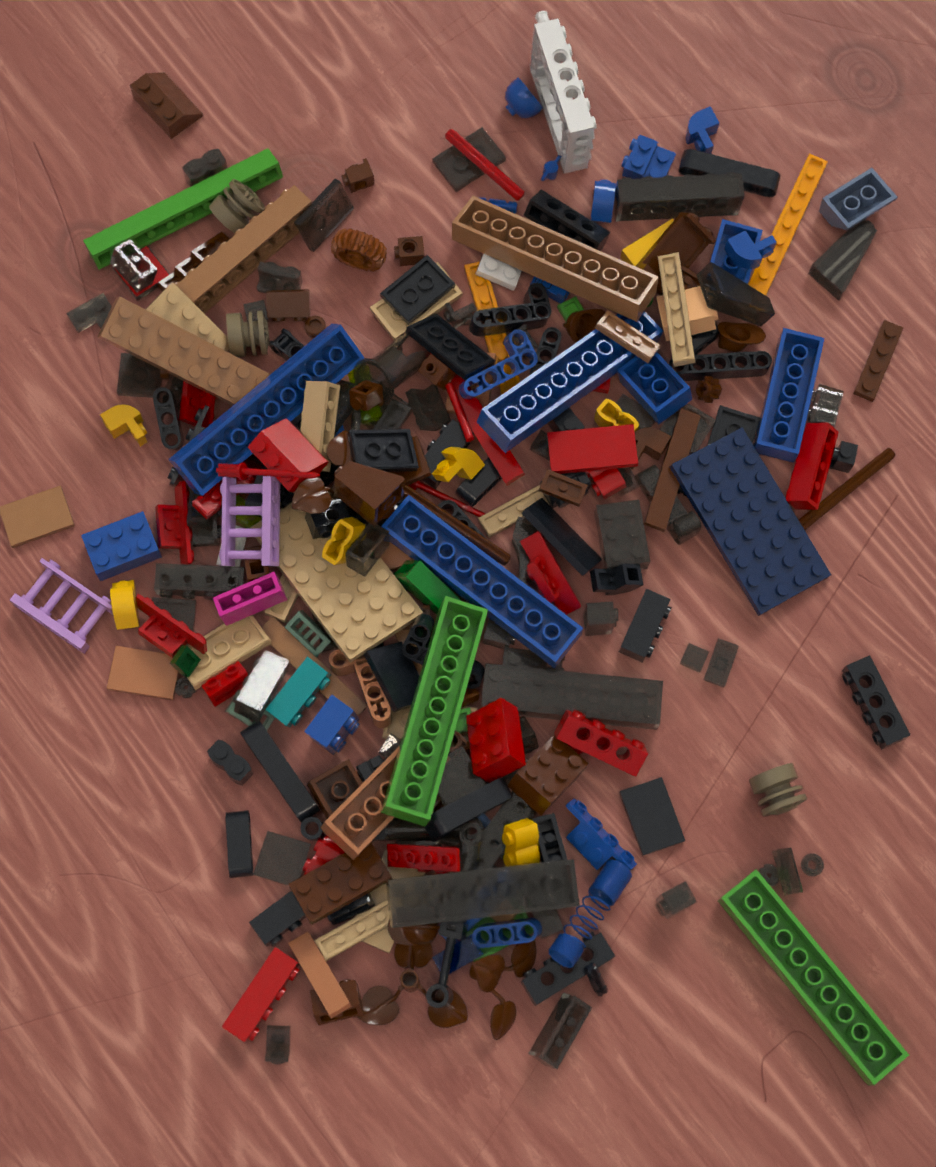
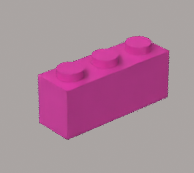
[213,572,288,626]

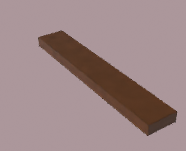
[643,408,701,532]

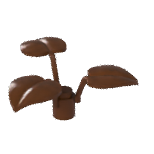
[292,431,395,519]
[469,940,537,1040]
[357,943,468,1028]

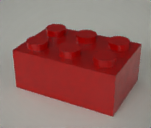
[466,697,526,783]

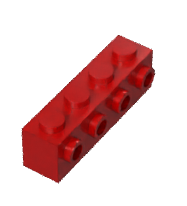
[786,422,839,510]
[221,947,300,1044]

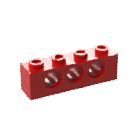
[554,709,648,777]

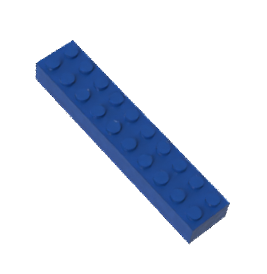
[477,311,663,453]
[168,324,365,496]
[381,495,583,669]

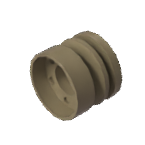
[209,179,265,233]
[226,310,269,357]
[748,763,808,817]

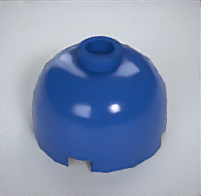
[505,77,543,119]

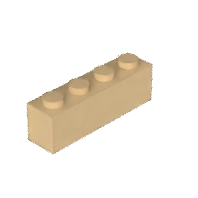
[300,381,340,472]

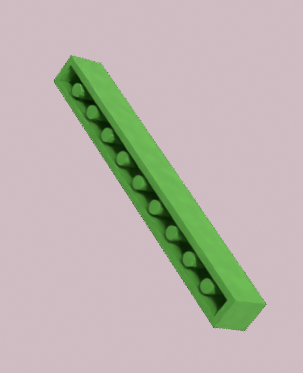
[83,148,283,269]

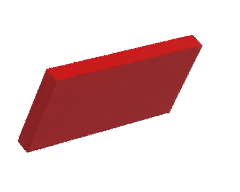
[547,424,638,474]

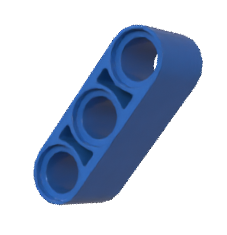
[472,918,542,948]

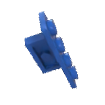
[565,798,637,870]

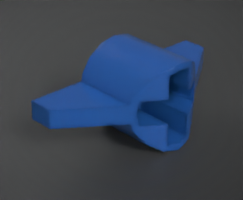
[541,155,561,181]

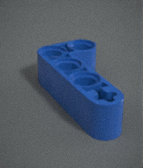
[459,330,538,400]

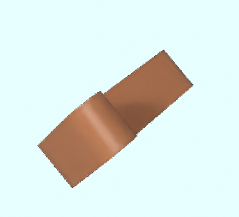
[329,649,392,728]

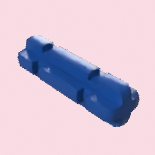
[479,197,517,214]

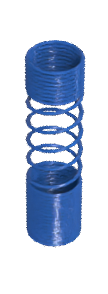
[548,860,632,968]

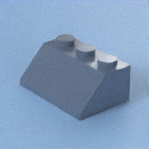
[819,168,898,230]

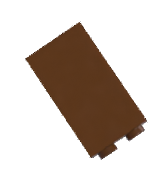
[636,212,716,296]

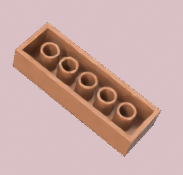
[321,746,451,860]

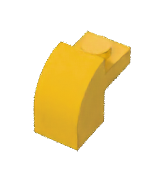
[100,405,148,447]
[432,447,485,482]
[110,580,139,630]

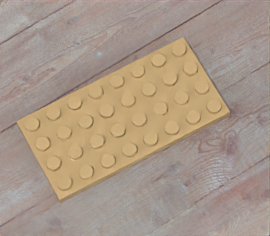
[250,487,423,663]

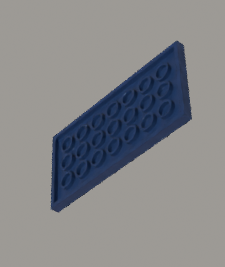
[670,427,831,616]

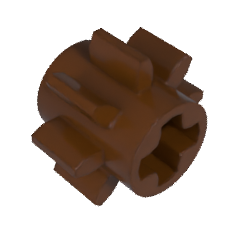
[695,376,722,403]

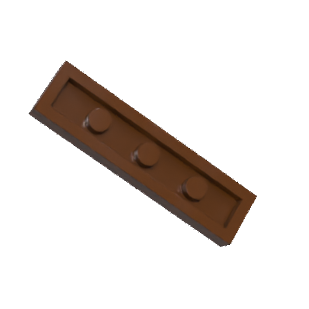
[853,320,903,402]

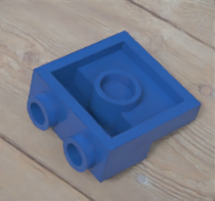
[621,134,676,191]

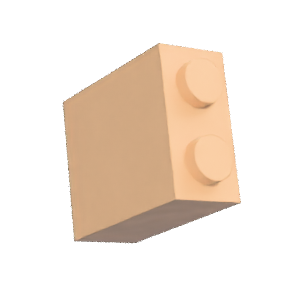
[656,285,719,341]

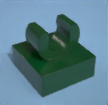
[170,645,201,677]

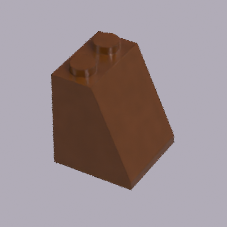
[334,461,405,527]

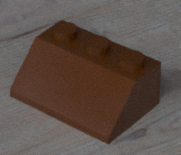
[130,72,203,139]

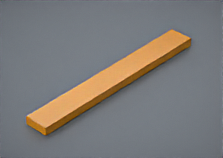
[745,153,828,299]
[464,261,520,395]

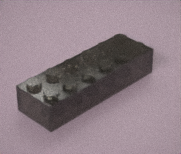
[614,172,745,222]

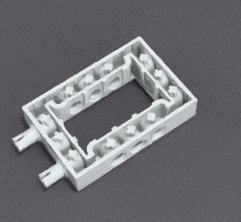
[530,11,597,174]

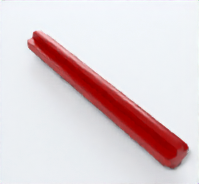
[445,129,525,201]

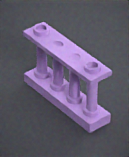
[219,476,280,566]
[10,558,113,654]

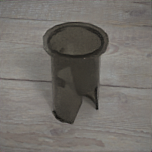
[353,333,430,403]

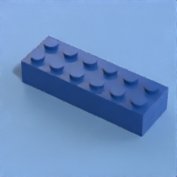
[754,328,825,463]

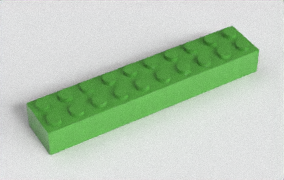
[381,596,488,826]
[718,869,909,1086]

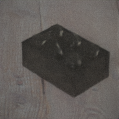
[594,500,650,570]

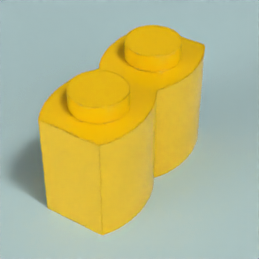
[594,399,639,432]
[322,517,365,565]
[502,818,540,873]

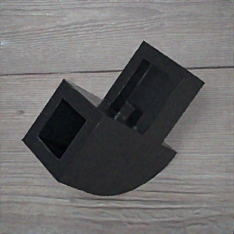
[590,563,644,595]

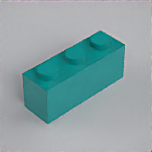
[266,656,331,727]

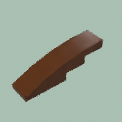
[158,231,230,292]

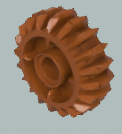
[331,228,387,272]

